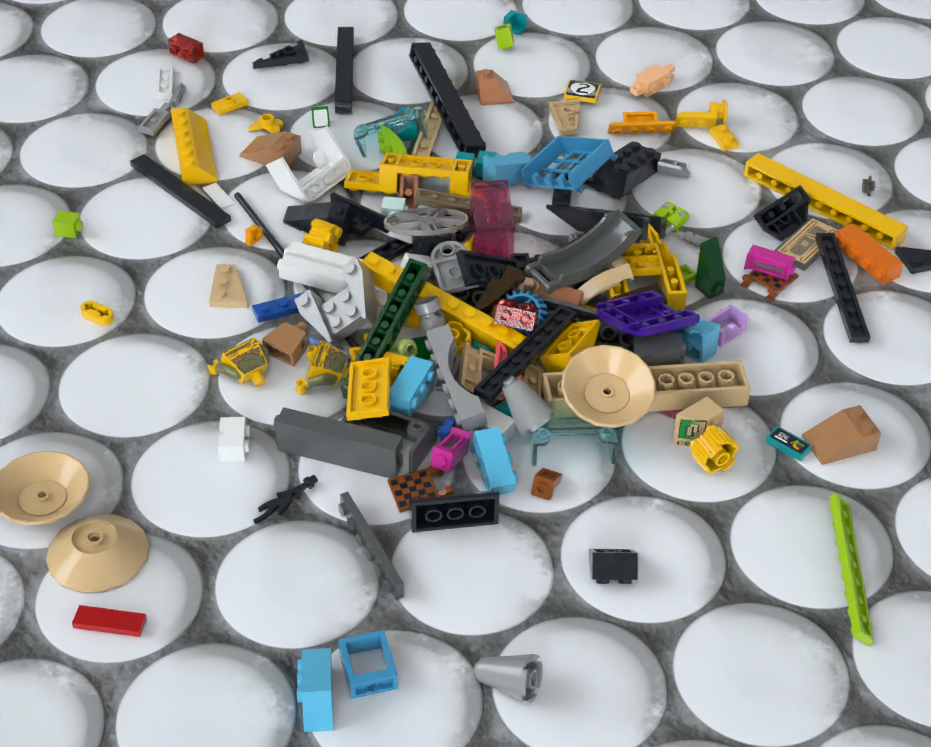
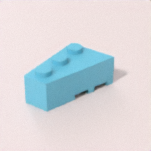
[483,152,533,194]
[671,319,721,363]
[390,356,436,416]
[470,427,518,495]
[297,648,333,732]

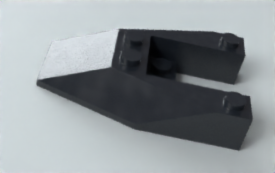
[546,205,667,243]

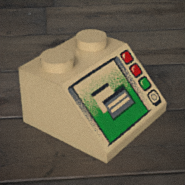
[672,397,724,447]

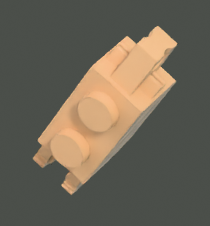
[630,64,675,97]

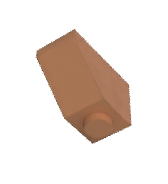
[399,174,420,209]

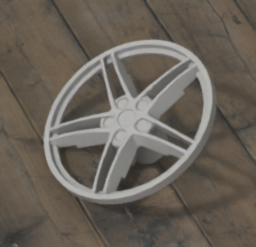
[384,208,469,236]

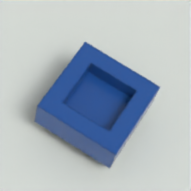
[438,417,455,442]

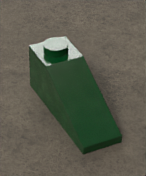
[695,237,726,299]

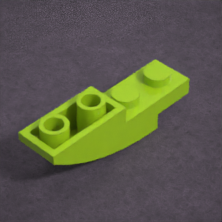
[377,125,408,155]

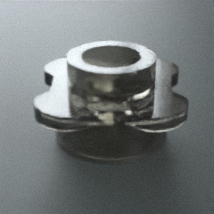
[862,176,875,196]

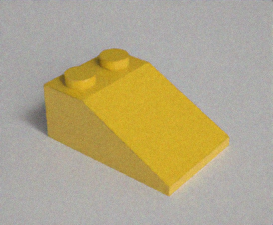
[540,320,601,373]

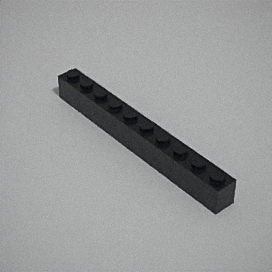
[409,42,486,159]

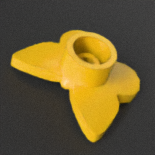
[248,114,283,134]

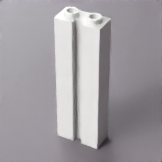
[277,241,390,306]

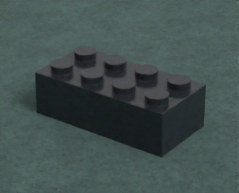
[593,142,662,195]

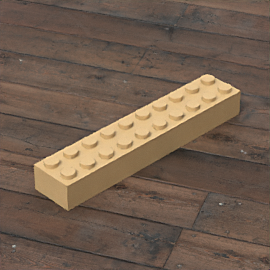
[542,360,751,419]

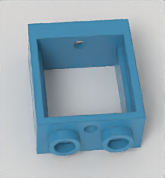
[338,630,398,699]

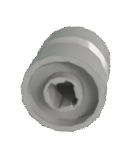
[414,296,446,331]

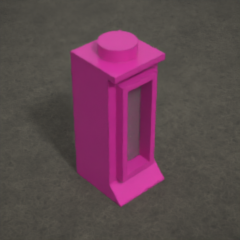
[743,244,797,282]
[430,427,472,472]

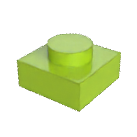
[680,264,696,284]

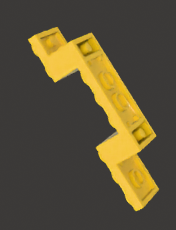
[344,153,489,200]

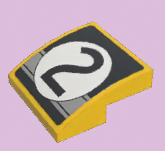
[563,80,602,103]

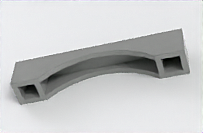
[425,324,487,431]

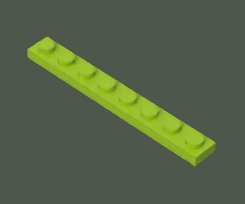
[829,493,875,645]

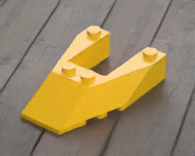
[603,224,687,310]

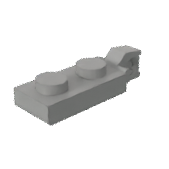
[138,102,171,136]

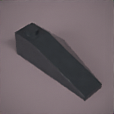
[283,202,355,246]

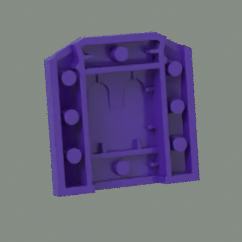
[596,290,700,337]

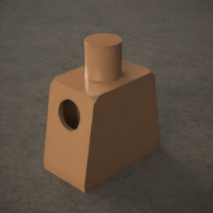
[262,322,309,367]

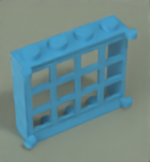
[519,136,618,193]

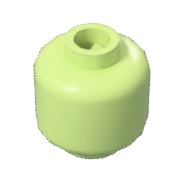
[390,338,417,357]

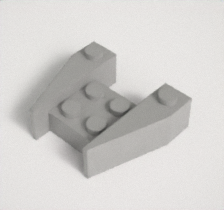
[294,257,377,350]

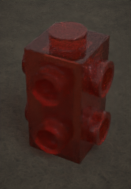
[168,33,204,64]
[492,298,540,332]

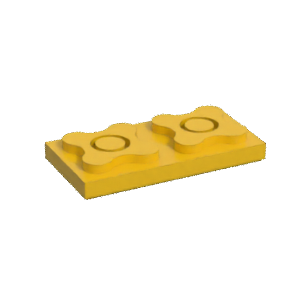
[346,357,391,421]

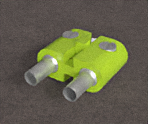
[652,202,690,237]

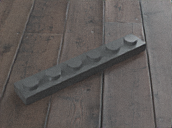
[338,492,404,600]

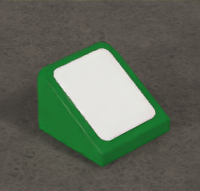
[311,106,330,128]

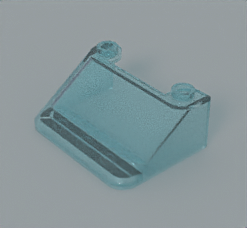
[354,106,428,158]
[528,418,618,466]

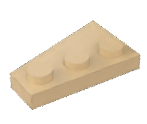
[548,99,581,136]
[209,264,248,308]

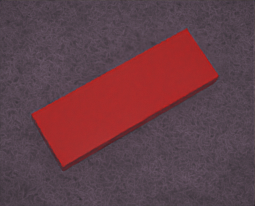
[72,605,147,637]

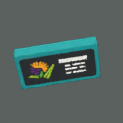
[765,426,813,461]

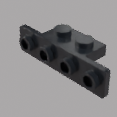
[330,192,390,236]

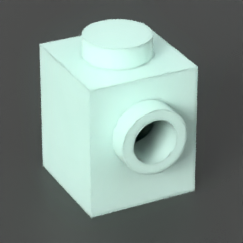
[381,196,409,223]

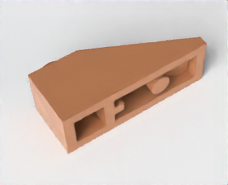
[521,277,584,306]

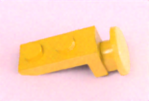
[676,100,728,128]

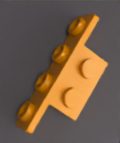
[608,111,676,135]

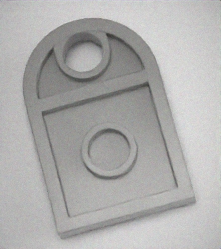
[431,241,479,294]

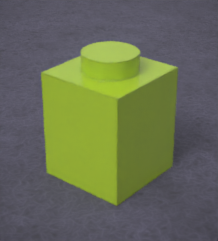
[494,23,515,50]
[52,210,83,239]

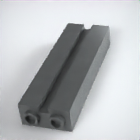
[274,407,403,479]

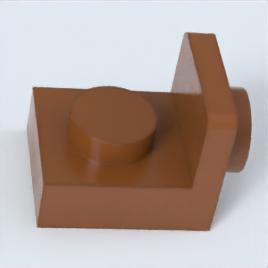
[531,468,562,500]

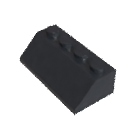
[409,490,499,533]

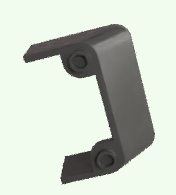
[341,410,437,473]

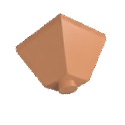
[476,69,513,106]

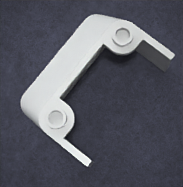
[265,126,352,203]

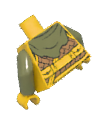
[207,337,269,387]
[296,340,350,395]

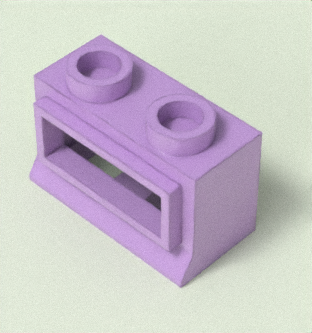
[706,305,749,347]

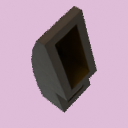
[475,265,524,314]

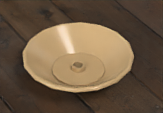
[561,345,656,428]
[0,451,90,526]
[46,514,149,592]

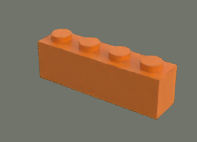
[836,223,904,285]

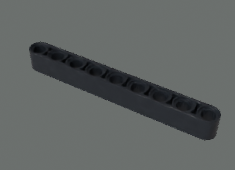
[335,27,354,113]

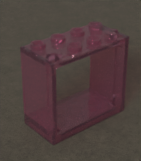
[469,180,515,258]

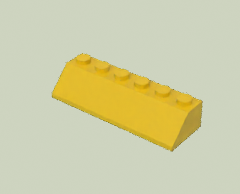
[171,108,218,186]

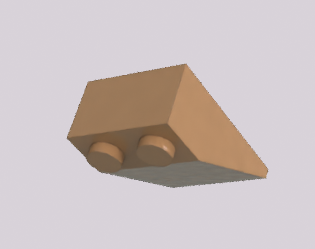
[240,131,302,166]
[802,405,881,465]

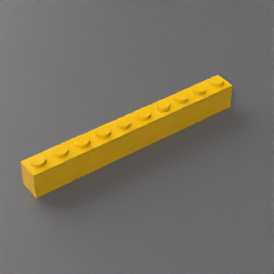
[744,153,908,250]
[362,251,527,355]

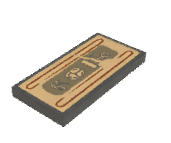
[774,216,839,271]

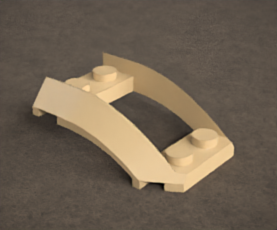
[567,255,634,307]
[458,342,543,402]

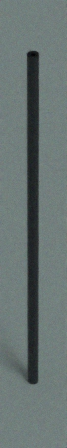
[234,192,361,348]

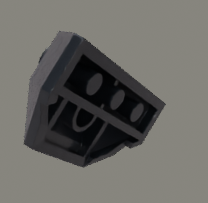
[753,185,811,241]

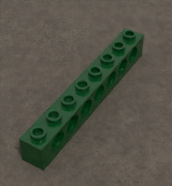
[341,258,429,399]

